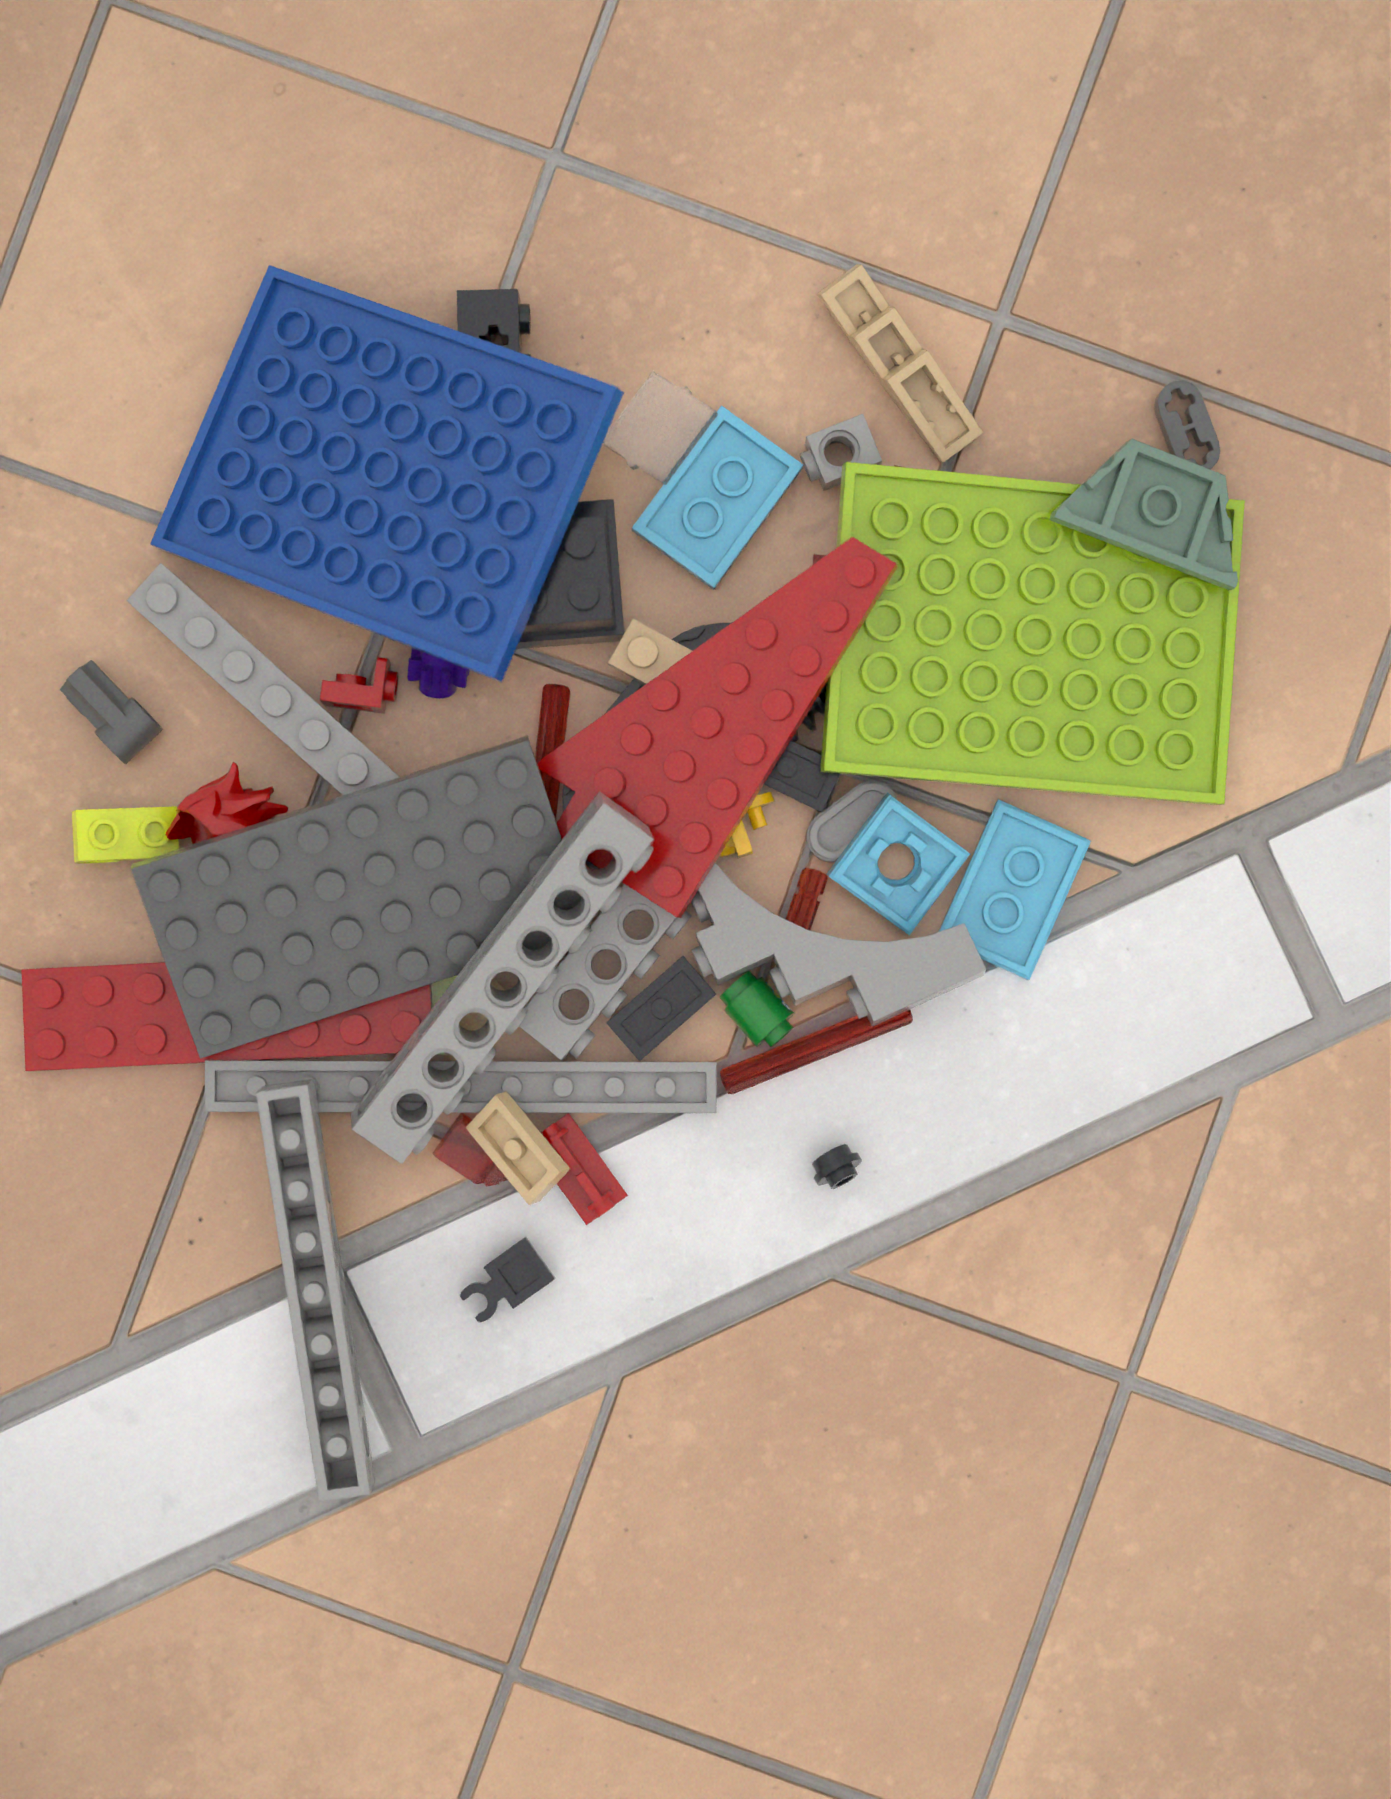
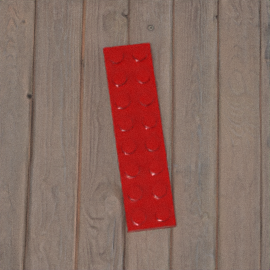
[21,962,432,1071]

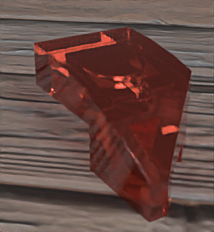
[433,1113,508,1187]

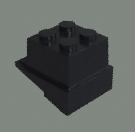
[516,499,624,649]

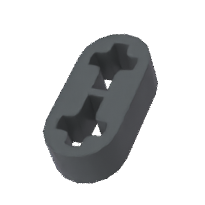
[1154,380,1221,470]

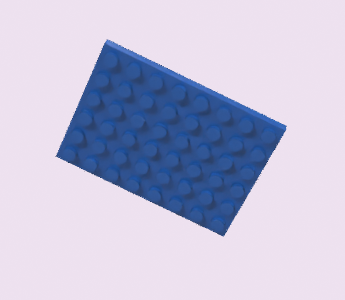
[150,265,624,682]

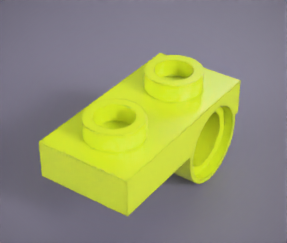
[72,806,179,864]

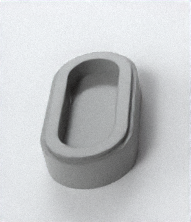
[806,780,897,862]

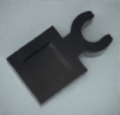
[460,1237,555,1322]

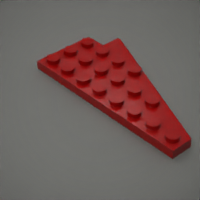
[537,537,899,918]

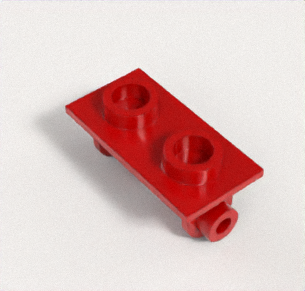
[541,1113,628,1225]

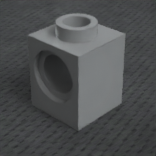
[800,414,882,491]

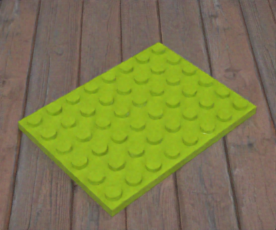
[820,462,1245,805]

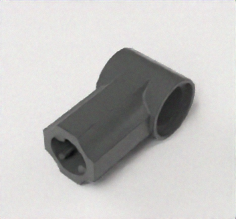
[60,660,163,764]

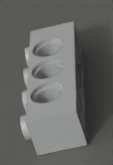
[519,884,692,1060]

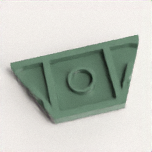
[1049,439,1238,591]

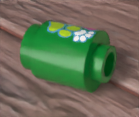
[719,971,794,1047]

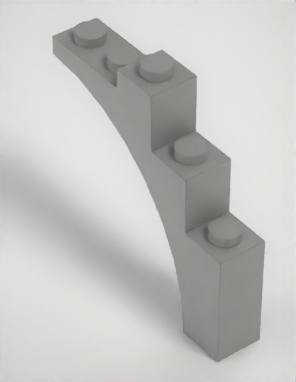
[691,863,986,1027]

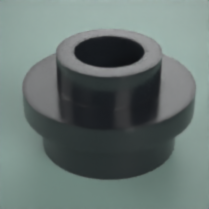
[812,1144,862,1189]

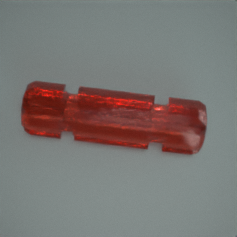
[786,867,828,930]

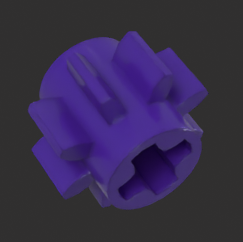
[407,648,470,699]

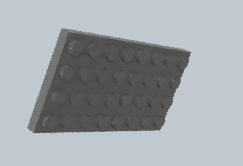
[131,736,592,1059]

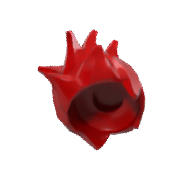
[165,762,288,844]

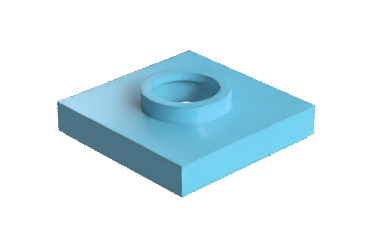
[827,792,970,935]

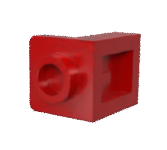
[320,657,398,714]

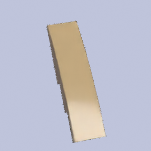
[817,264,983,463]

